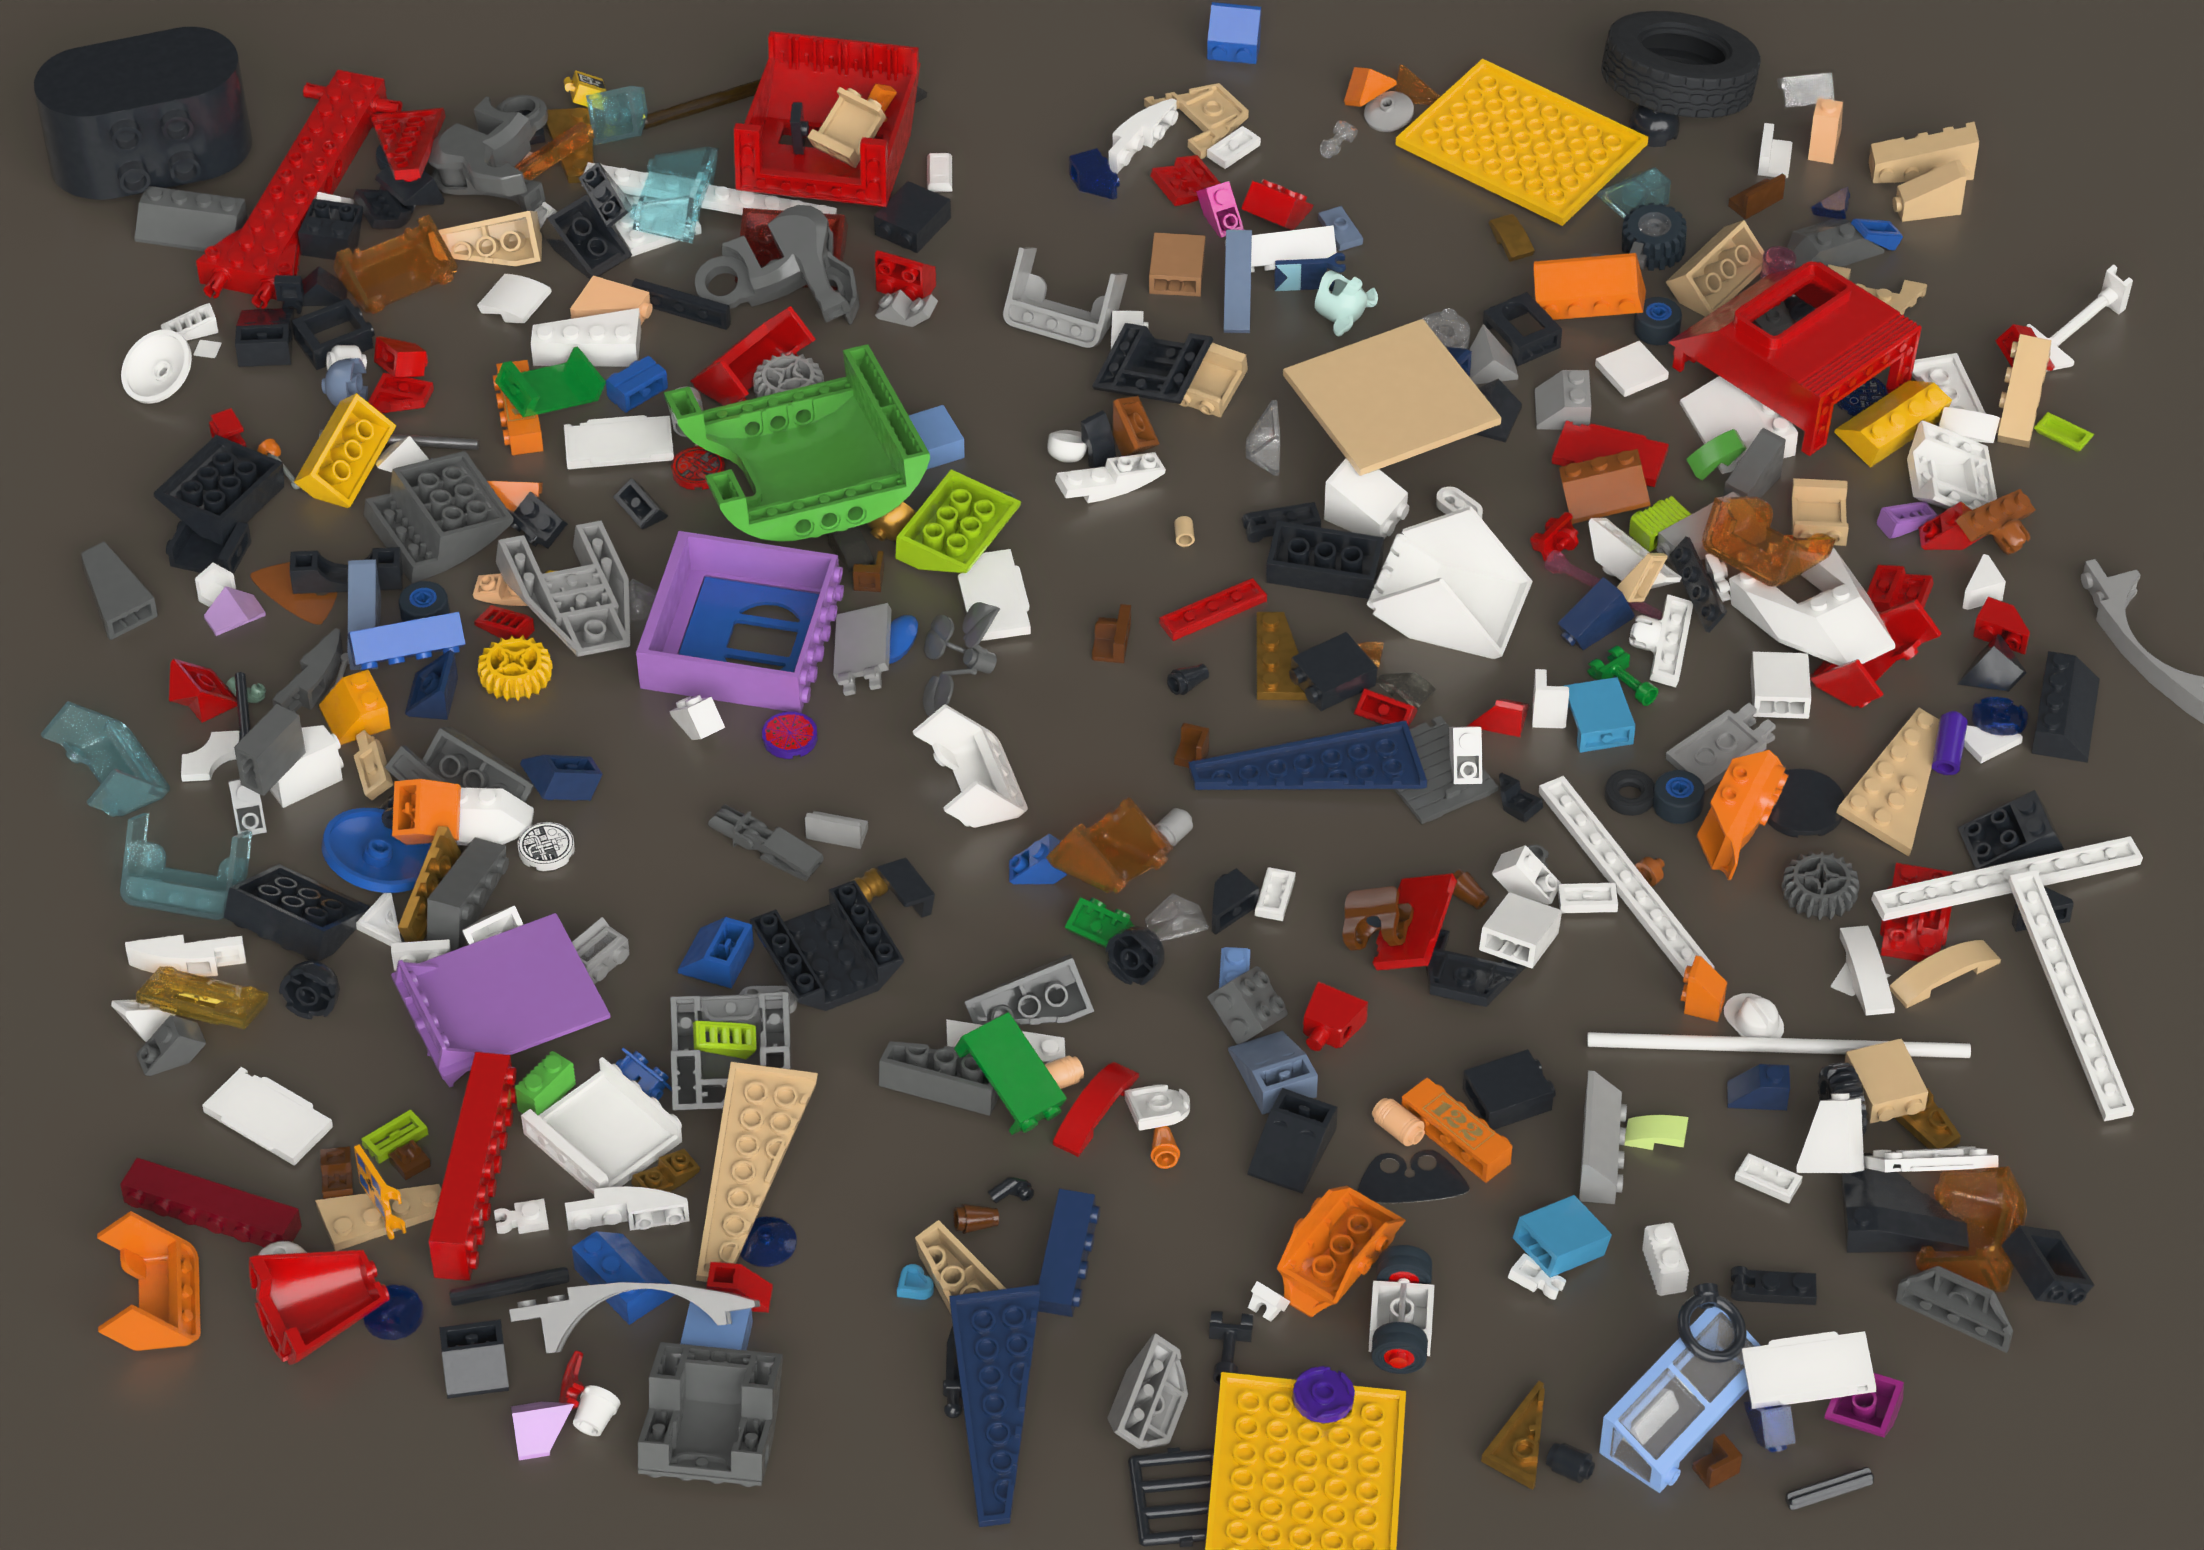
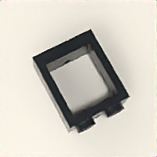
[291,298,375,370]
[2001,1225,2095,1305]

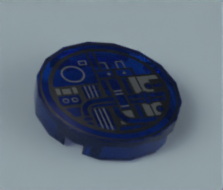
[1837,377,1889,416]

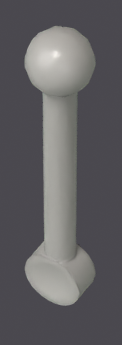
[330,653,349,691]

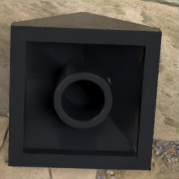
[1475,379,1522,442]

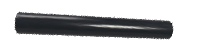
[234,672,251,740]

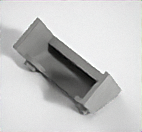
[1003,247,1128,348]

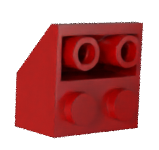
[1241,179,1314,230]
[875,250,936,302]

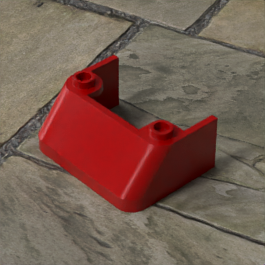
[690,306,816,406]
[1810,599,1942,708]

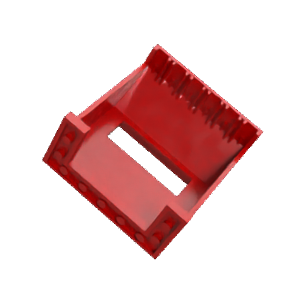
[734,31,921,207]
[1668,261,1922,456]

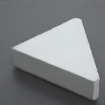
[1964,725,2023,764]
[356,893,402,946]

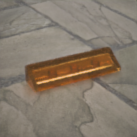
[515,122,595,180]

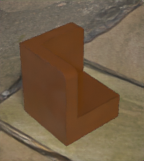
[853,551,884,592]
[1174,723,1209,768]
[1692,1433,1742,1489]

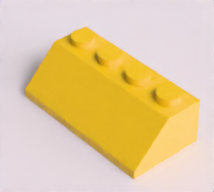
[1834,381,1952,468]
[294,393,396,508]

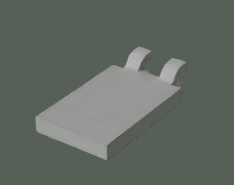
[833,603,892,696]
[1666,703,1776,791]

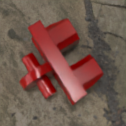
[1530,512,1579,563]

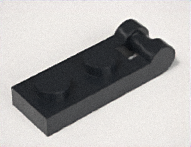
[1241,502,1321,543]
[1731,1266,1817,1305]

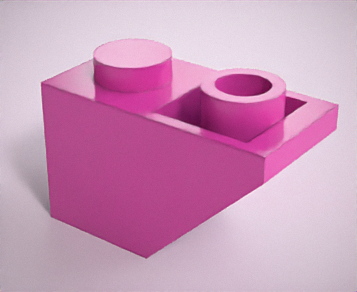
[1196,181,1244,238]

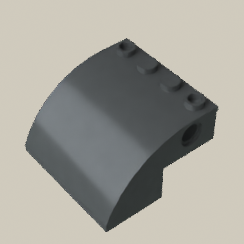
[670,992,792,1111]
[638,1342,783,1487]

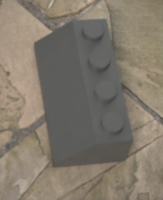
[134,186,248,251]

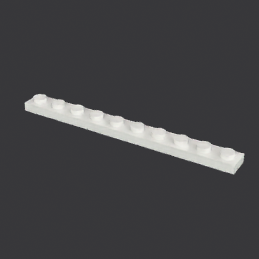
[582,162,837,231]
[1539,776,1715,977]
[1871,836,2143,921]
[2008,870,2134,1121]

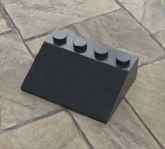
[154,435,284,546]
[223,864,370,962]

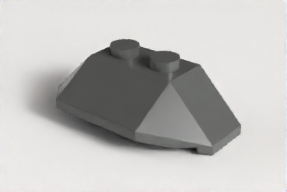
[1781,217,1884,270]
[1896,1266,2013,1353]

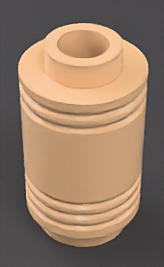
[1044,1055,1084,1089]
[1372,1098,1425,1146]

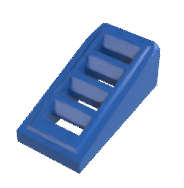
[1851,219,1903,251]

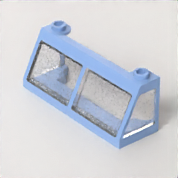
[1599,1307,1761,1493]

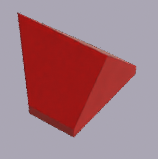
[1467,699,1530,737]

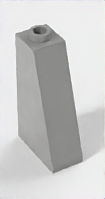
[1657,492,1768,567]

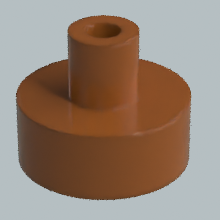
[1635,857,1665,887]

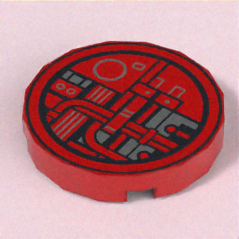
[671,446,725,490]

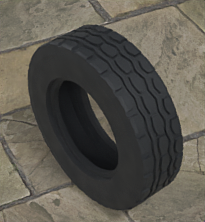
[1601,11,1761,118]

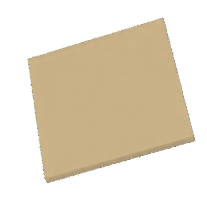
[1283,319,1501,476]

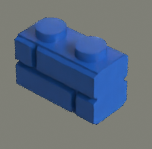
[606,356,668,413]

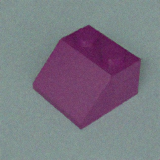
[1825,1373,1904,1438]

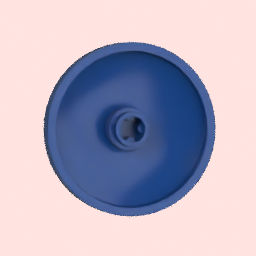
[321,808,432,893]

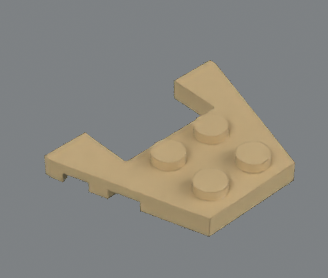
[1144,83,1248,159]
[1828,264,1927,315]

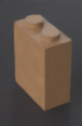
[1149,233,1206,297]

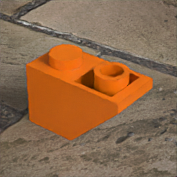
[1681,955,1727,1022]

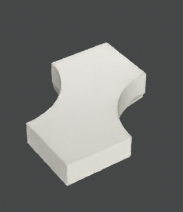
[181,731,240,782]

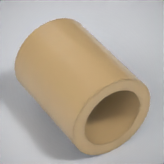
[1174,516,1195,547]

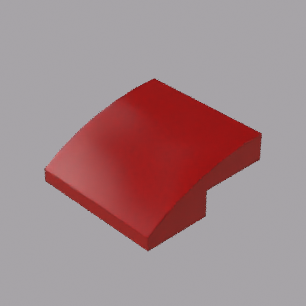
[1150,155,1221,206]
[1867,565,1934,613]

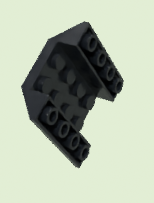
[750,880,904,1011]

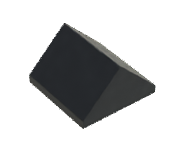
[375,165,445,206]

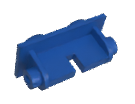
[616,1047,672,1100]

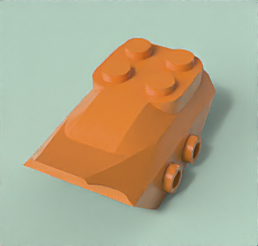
[1697,750,1789,880]
[1277,1186,1406,1317]

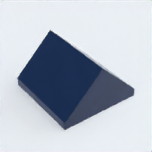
[405,650,458,720]

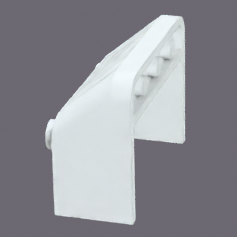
[913,704,1028,828]

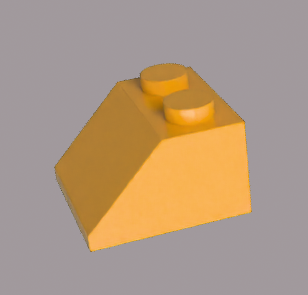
[319,669,391,745]

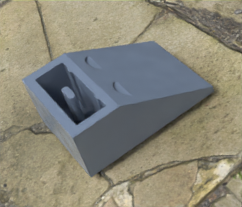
[1228,1031,1318,1115]

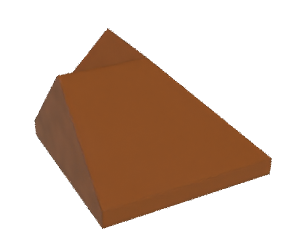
[1113,396,1160,456]

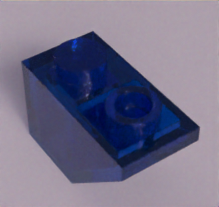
[1069,148,1120,200]

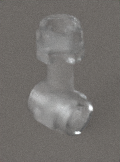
[1320,120,1358,158]

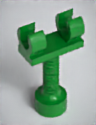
[1587,645,1658,706]

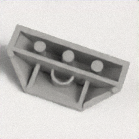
[1107,1333,1188,1449]

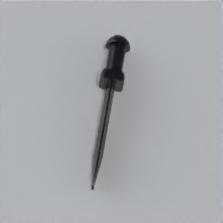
[943,1326,962,1418]

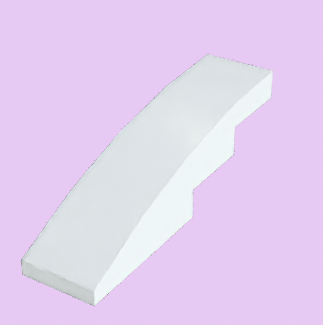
[1840,926,1895,1016]

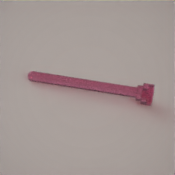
[1545,550,1662,620]

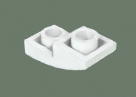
[1939,407,2000,443]

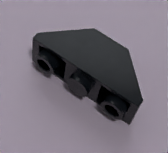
[579,162,633,228]

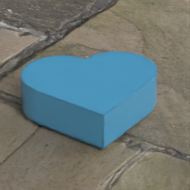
[897,1264,934,1300]

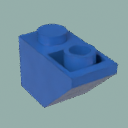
[1009,834,1074,884]

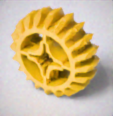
[477,635,553,701]

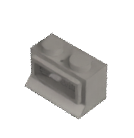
[572,917,630,984]

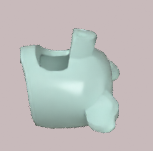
[1315,270,1378,336]

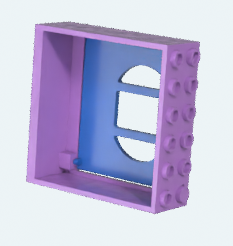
[636,531,844,713]

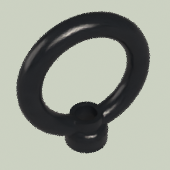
[1677,1283,1747,1363]

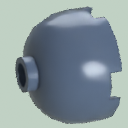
[321,358,368,407]

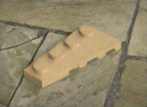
[315,1184,441,1251]

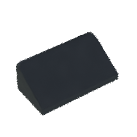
[613,478,668,530]

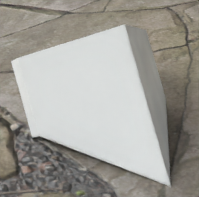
[375,436,429,472]

